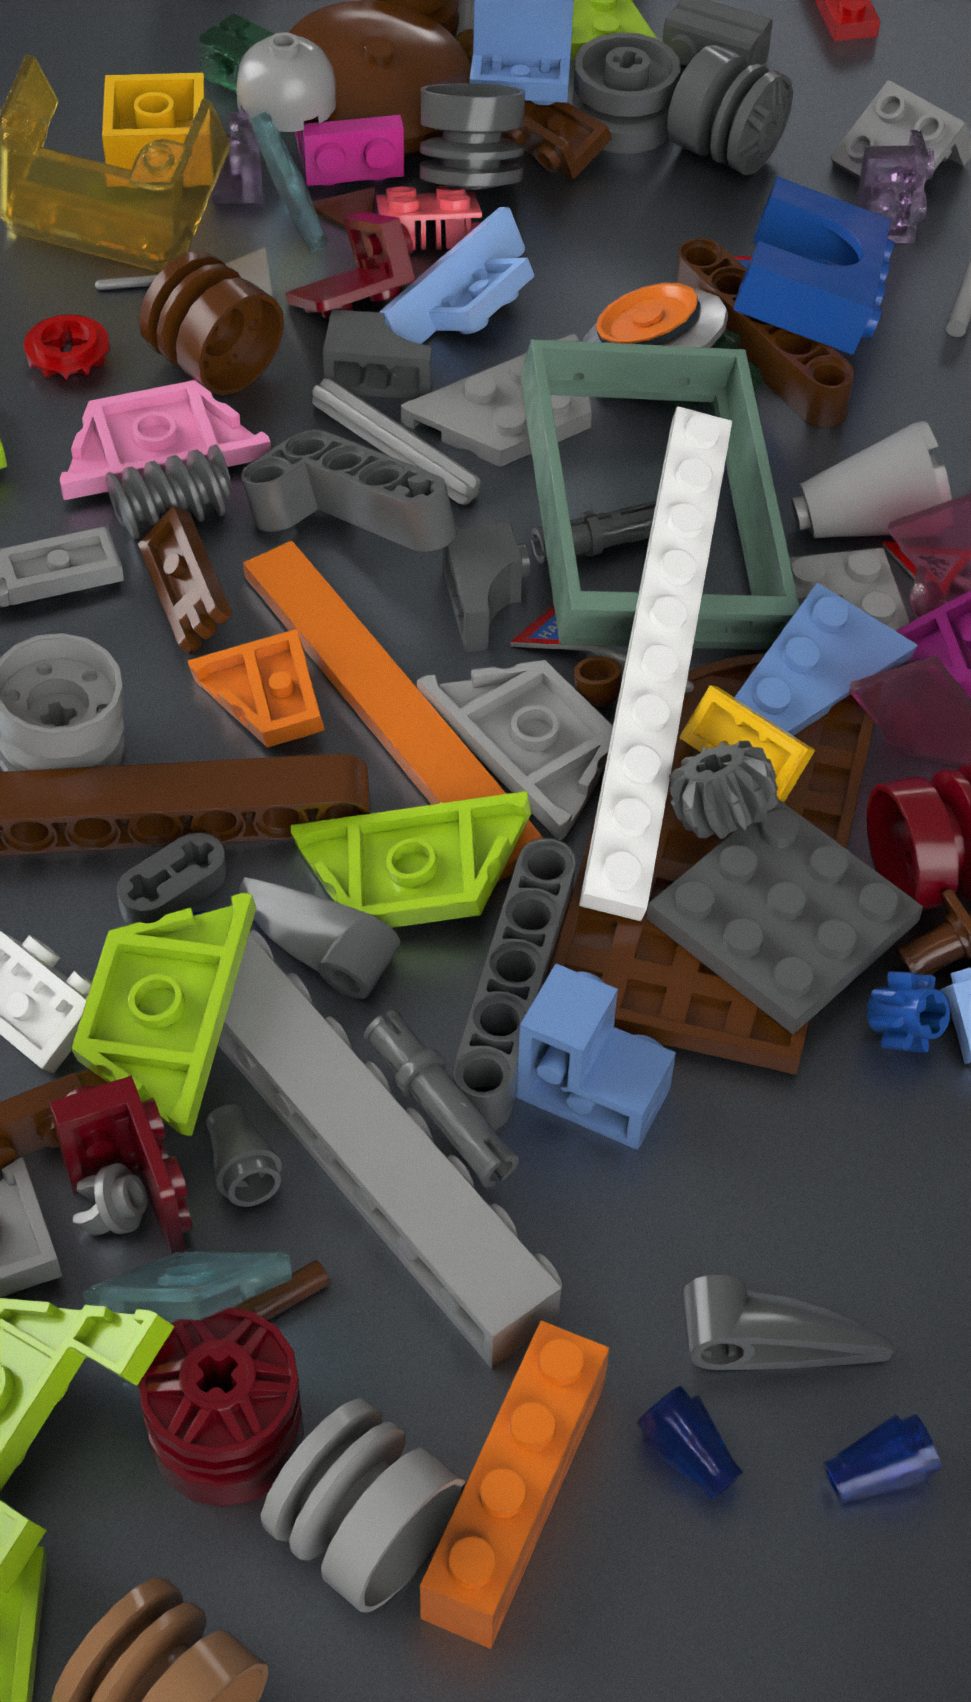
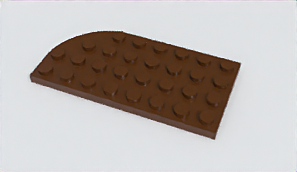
[547,654,885,1075]

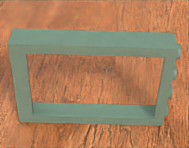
[520,339,799,650]

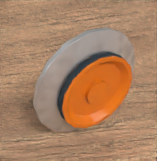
[583,283,728,348]

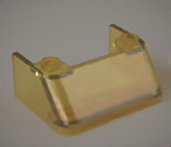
[0,54,231,272]

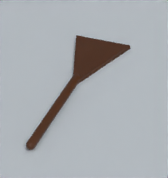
[307,186,406,295]

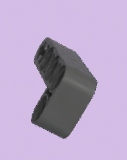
[241,430,457,552]

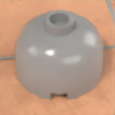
[236,32,336,132]

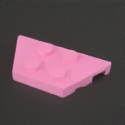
[59,380,271,501]

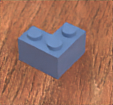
[516,964,676,1150]

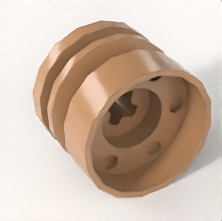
[51,1577,269,1702]

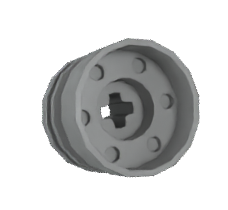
[0,633,125,772]
[261,1398,466,1613]

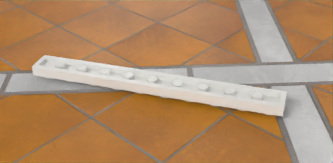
[579,406,732,921]

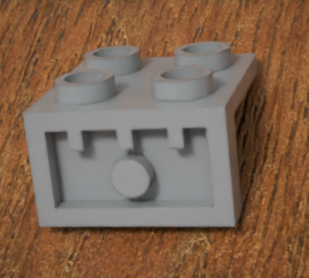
[831,80,971,205]

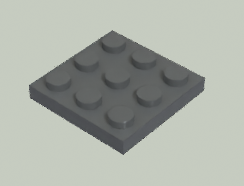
[646,799,923,1034]

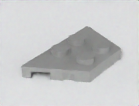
[401,334,592,467]
[417,660,613,841]

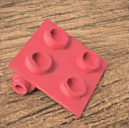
[376,185,482,250]

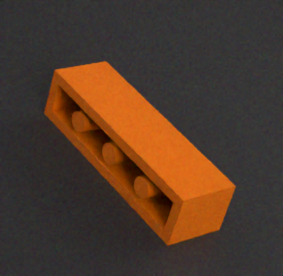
[420,1320,609,1649]

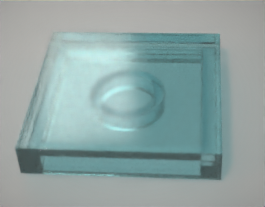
[250,111,328,253]
[83,1252,292,1320]

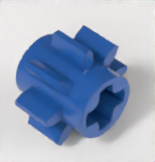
[867,971,950,1053]

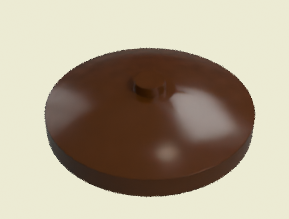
[289,0,471,154]

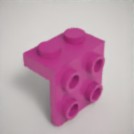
[295,115,404,186]

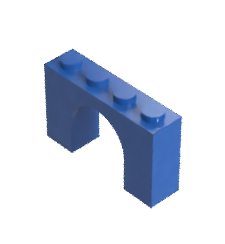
[733,176,895,355]

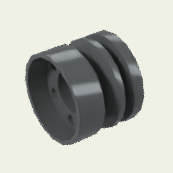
[667,45,793,176]
[420,83,525,190]

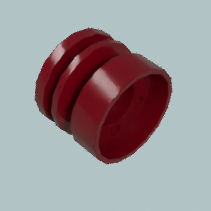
[866,764,971,911]
[139,1306,304,1507]

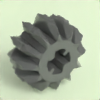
[669,741,779,839]

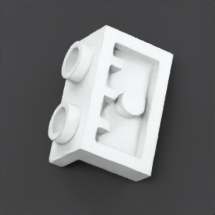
[0,931,92,1074]

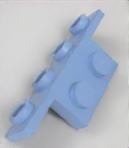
[380,207,535,344]

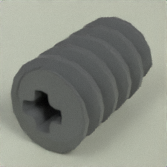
[106,444,232,540]

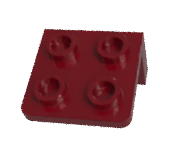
[285,211,415,318]
[49,1075,193,1260]

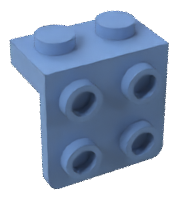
[470,0,574,105]

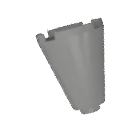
[791,420,954,538]

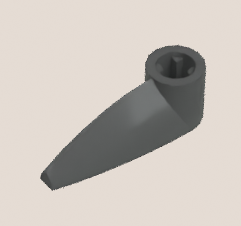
[239,877,400,999]
[683,1274,894,1370]

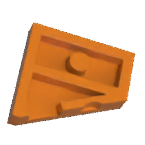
[188,629,325,748]

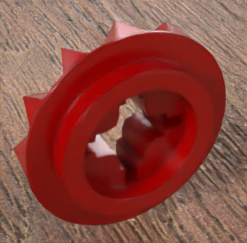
[24,314,110,381]

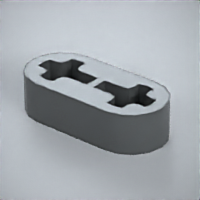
[117,832,227,924]

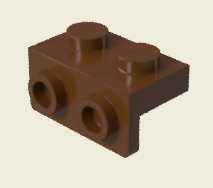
[502,100,612,180]

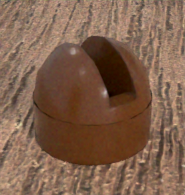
[574,656,622,708]

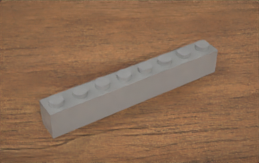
[218,930,562,1369]

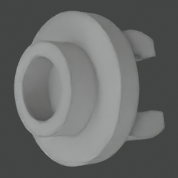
[73,1163,147,1236]

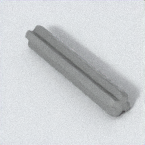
[311,378,481,506]

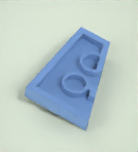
[735,583,918,736]

